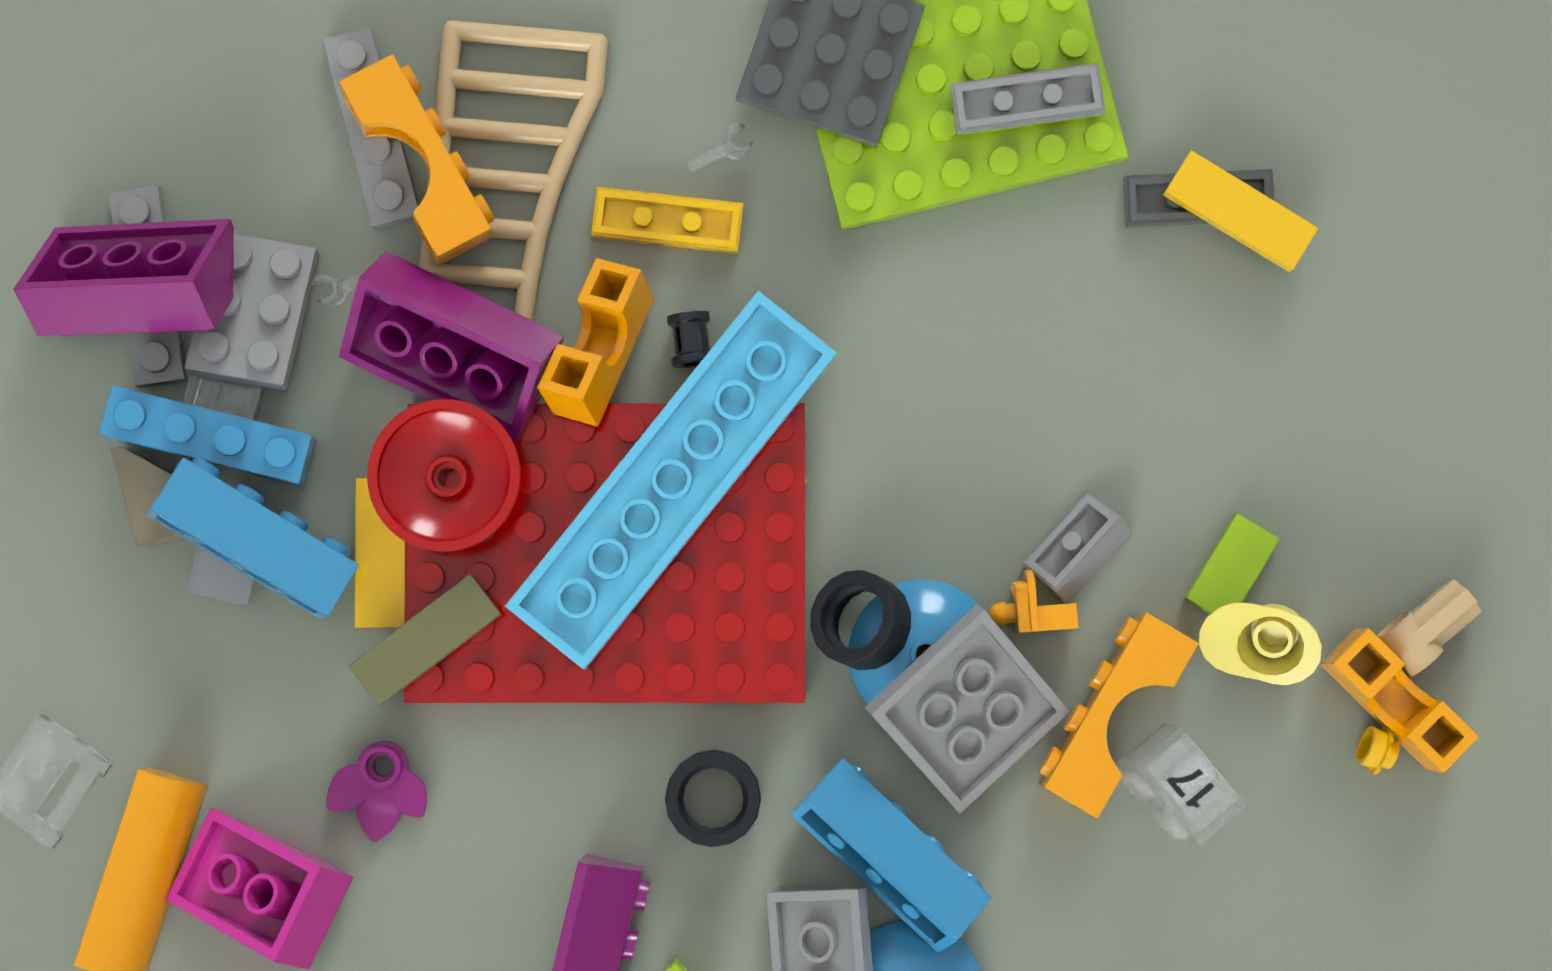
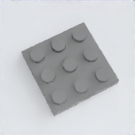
[864,604,1070,814]

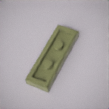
[349,574,502,706]

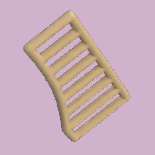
[419,20,608,321]

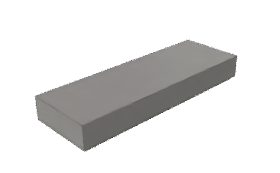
[949,63,1105,136]

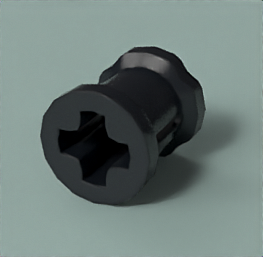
[667,311,710,368]

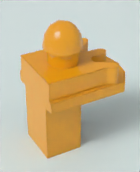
[988,570,1079,633]

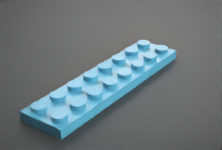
[505,291,837,670]

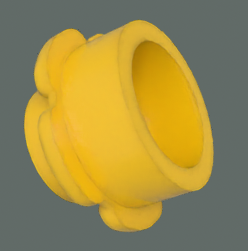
[1356,726,1400,775]

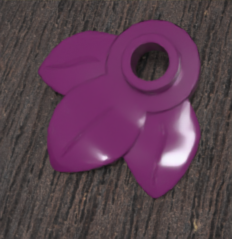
[326,741,428,842]

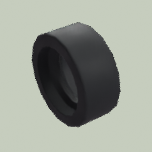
[810,570,911,670]
[665,750,761,847]

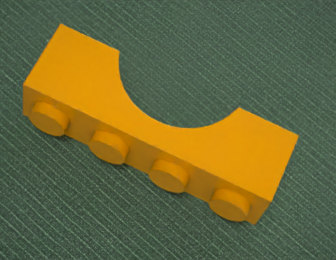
[339,54,494,266]
[1038,612,1199,819]

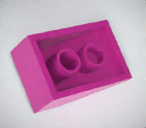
[165,808,353,970]

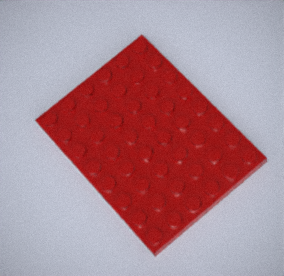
[404,403,805,703]

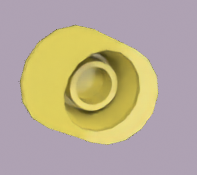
[1199,602,1322,685]

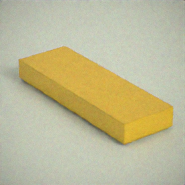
[1163,150,1318,273]
[591,187,744,254]
[355,478,406,628]

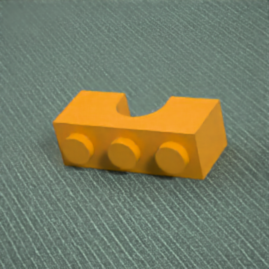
[537,258,655,427]
[1320,628,1479,773]

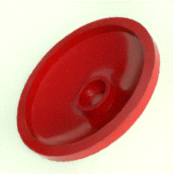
[367,399,521,552]

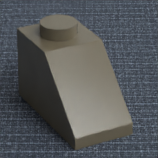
[110,446,184,548]

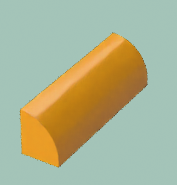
[73,767,208,971]

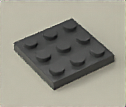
[736,0,925,148]

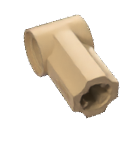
[1377,579,1482,677]

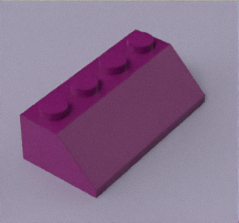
[13,219,234,336]
[339,251,564,442]
[552,853,651,971]

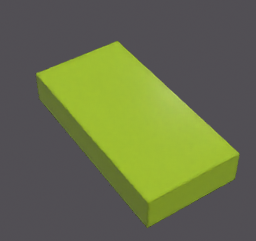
[1184,513,1280,614]

